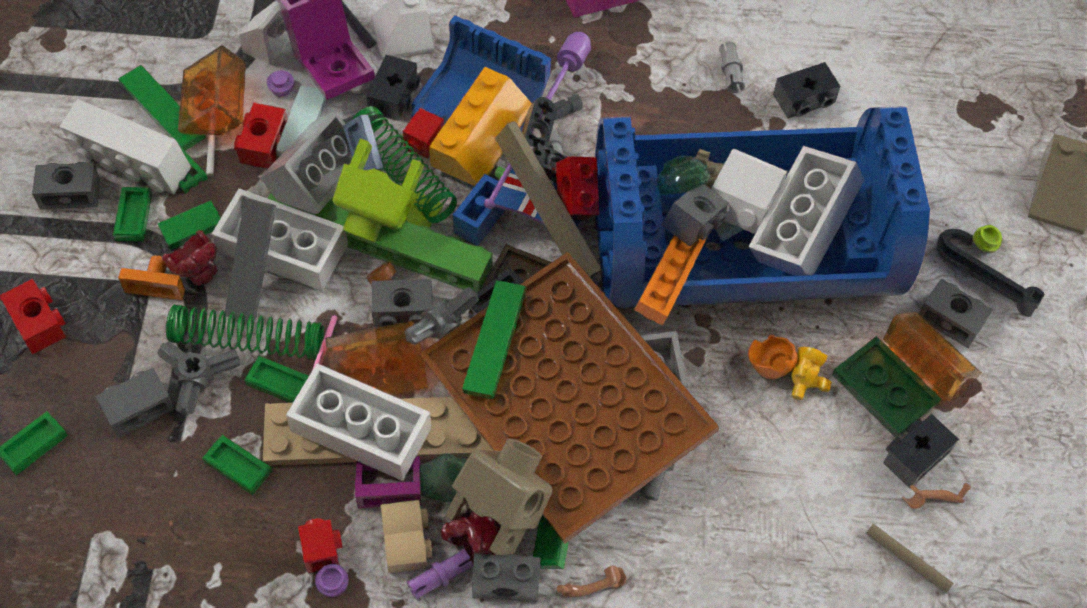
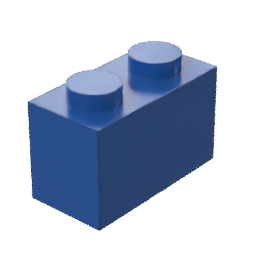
[453,174,505,246]

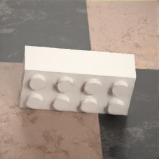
[59,99,191,194]
[749,146,865,276]
[212,189,348,291]
[286,364,431,481]

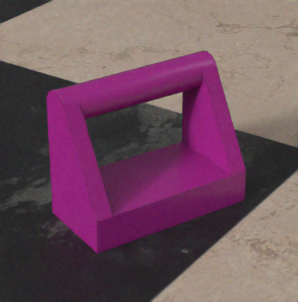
[355,456,421,509]

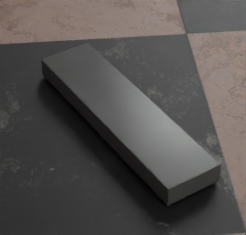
[225,199,276,322]

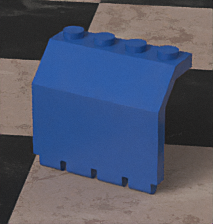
[411,15,551,132]

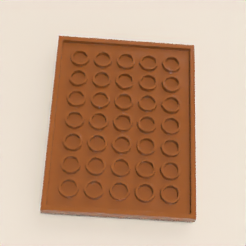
[420,252,719,544]

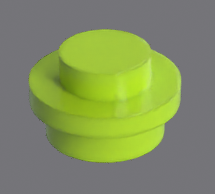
[973,225,1002,253]

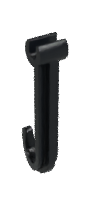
[936,229,1045,317]

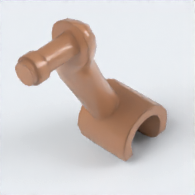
[902,483,971,509]
[557,565,626,597]

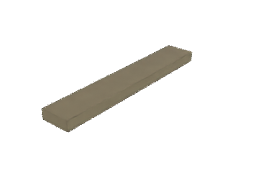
[495,121,602,279]

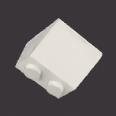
[711,149,787,234]

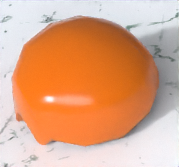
[748,335,798,379]

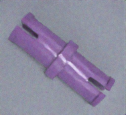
[406,549,473,600]

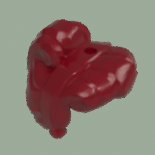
[162,230,218,286]
[440,511,501,565]

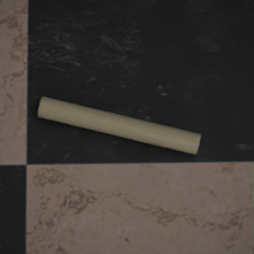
[866,524,954,593]

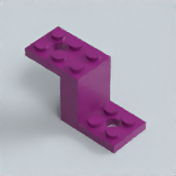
[276,0,375,100]

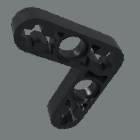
[522,97,568,183]

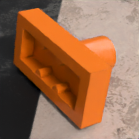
[118,255,185,300]

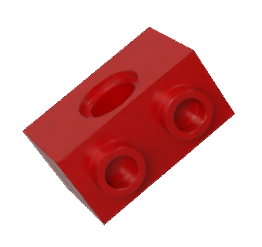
[234,102,288,169]
[556,156,599,220]
[0,279,66,355]

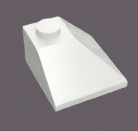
[372,0,434,60]
[239,1,290,65]

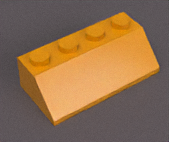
[429,67,532,186]

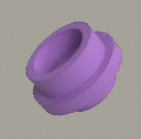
[266,70,294,97]
[315,564,349,597]

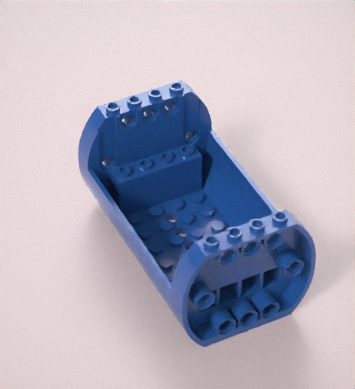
[595,106,930,308]

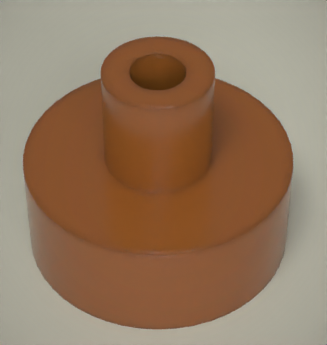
[366,261,397,286]

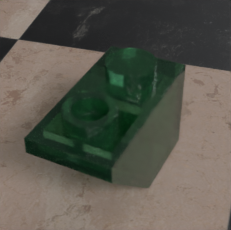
[419,453,467,502]

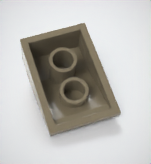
[1028,133,1087,234]

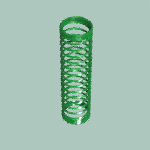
[351,106,457,223]
[166,304,324,360]

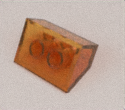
[178,45,246,136]
[883,311,982,402]
[325,321,428,395]

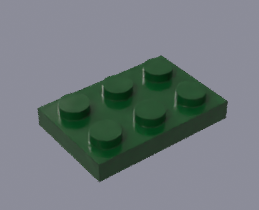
[832,336,942,438]

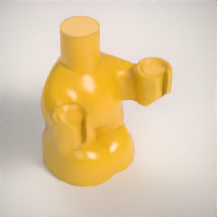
[791,347,832,400]

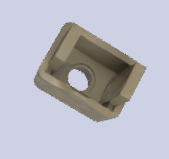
[445,439,552,555]

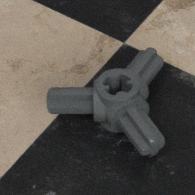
[404,287,479,345]
[157,342,240,416]

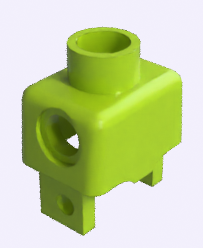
[333,138,424,243]

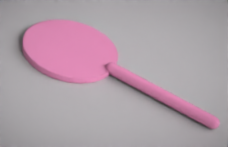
[312,315,337,371]

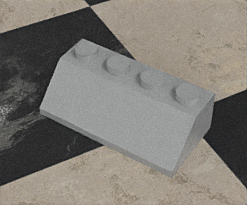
[260,110,352,214]

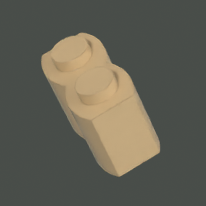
[381,500,433,574]

